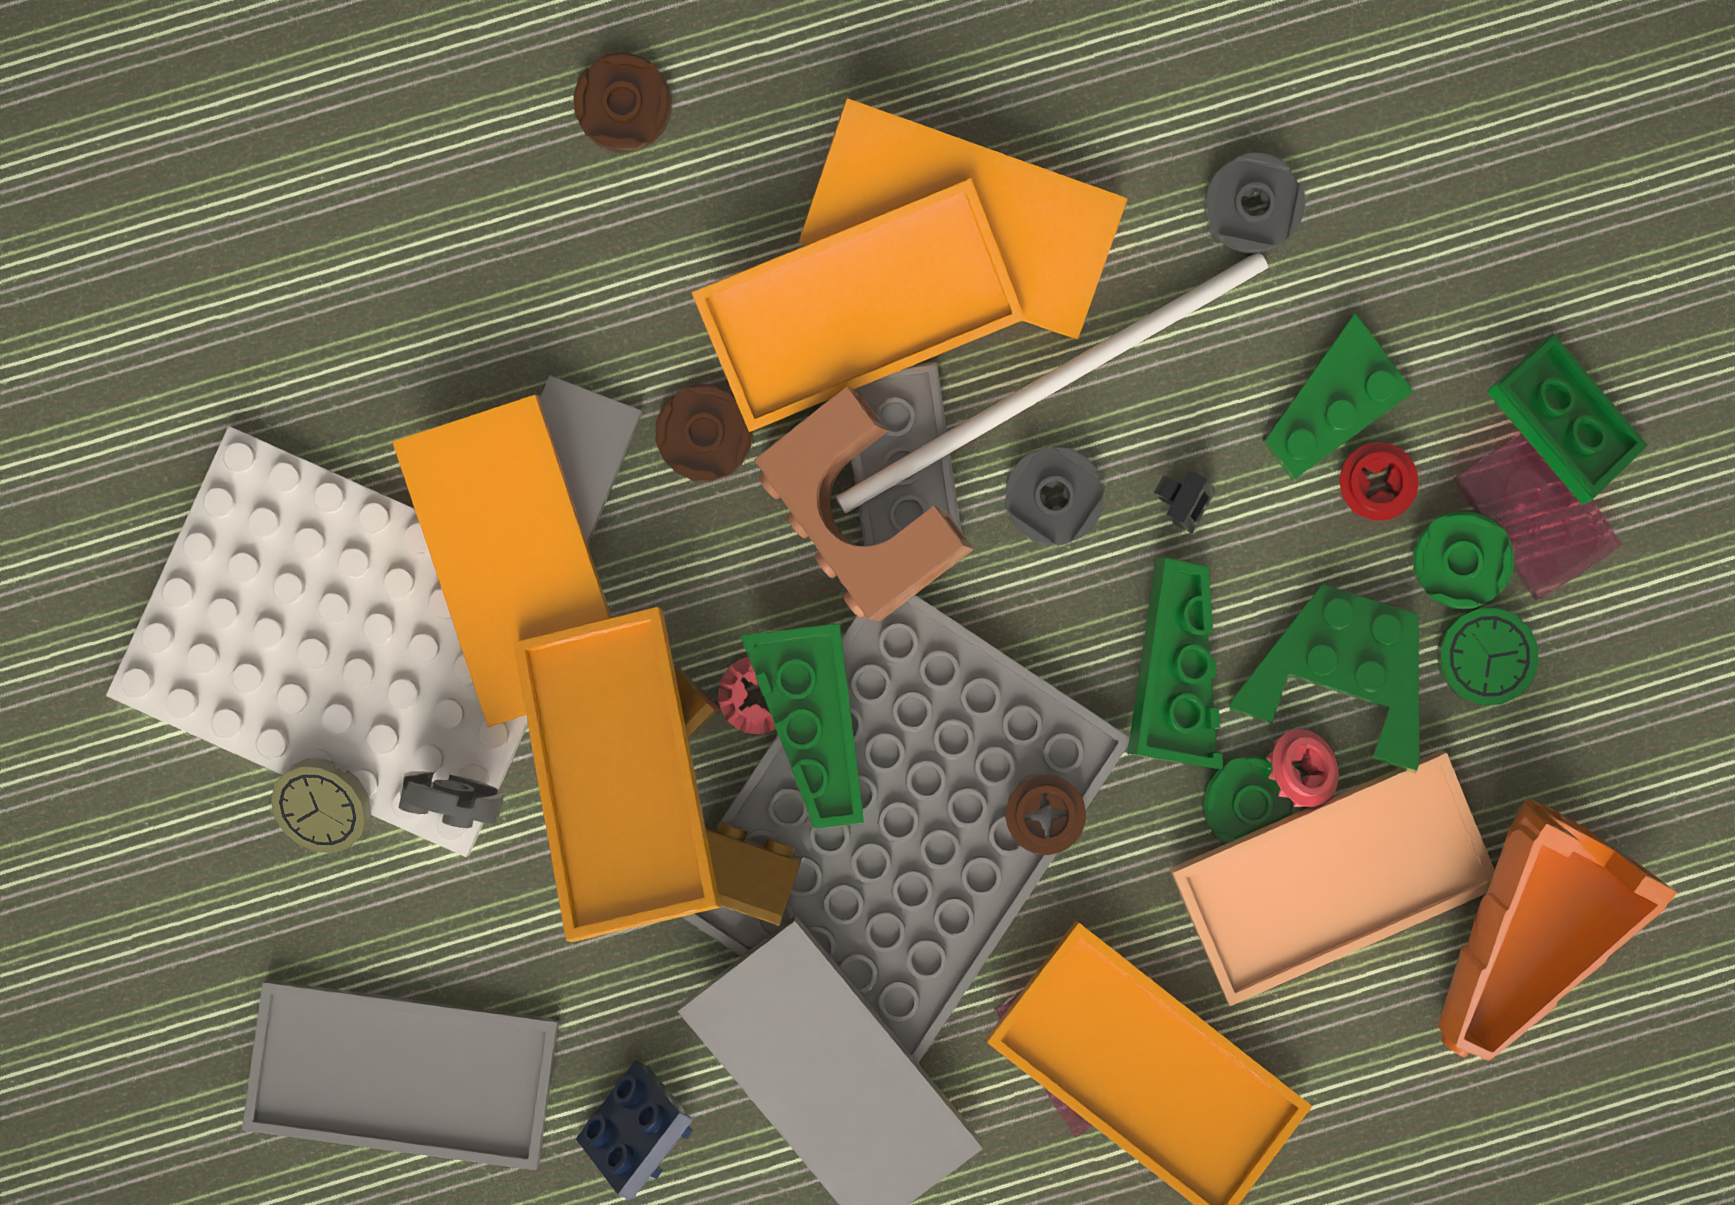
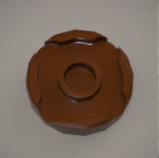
[573,52,672,153]
[655,384,753,482]

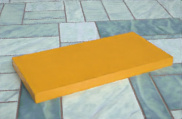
[798,98,1128,340]
[691,178,1025,432]
[393,395,612,727]
[513,607,721,942]
[984,921,1312,1205]

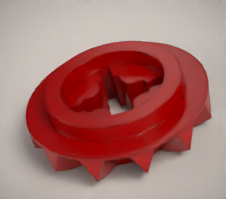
[1338,442,1419,521]

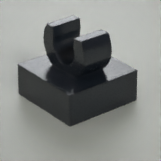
[1154,471,1216,533]

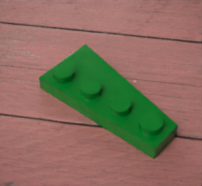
[1127,558,1223,770]
[740,623,864,829]

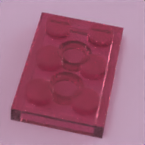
[1453,433,1623,600]

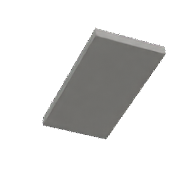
[677,915,983,1205]
[242,980,559,1171]

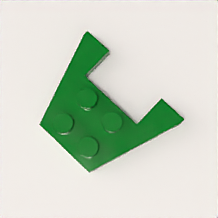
[1229,584,1419,773]

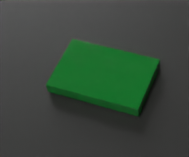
[1486,333,1648,505]

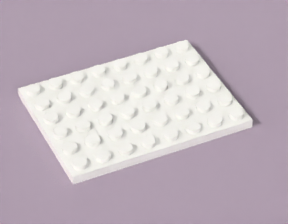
[106,426,528,857]

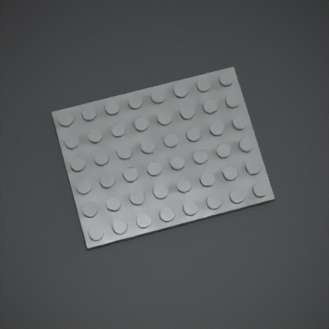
[682,595,1130,1063]

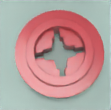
[718,656,776,734]
[1266,729,1339,808]

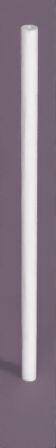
[836,252,1268,514]

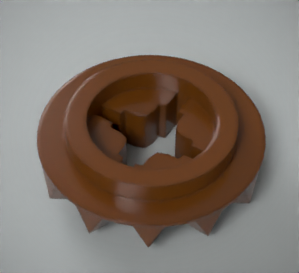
[1005,774,1086,855]

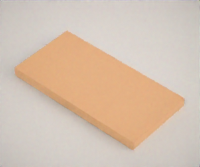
[1170,750,1495,1006]

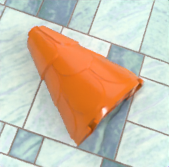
[1438,799,1677,1061]

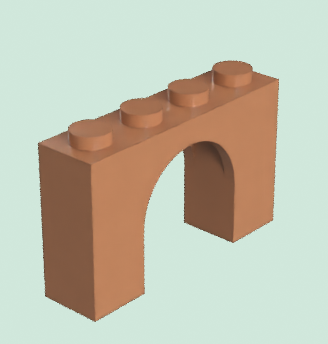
[754,386,974,621]

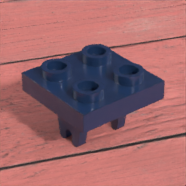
[576,1060,693,1201]

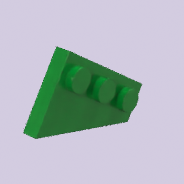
[1263,313,1414,480]

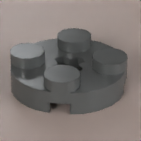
[1204,152,1305,254]
[1005,447,1104,546]
[398,771,504,828]

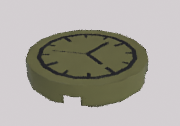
[271,759,371,853]

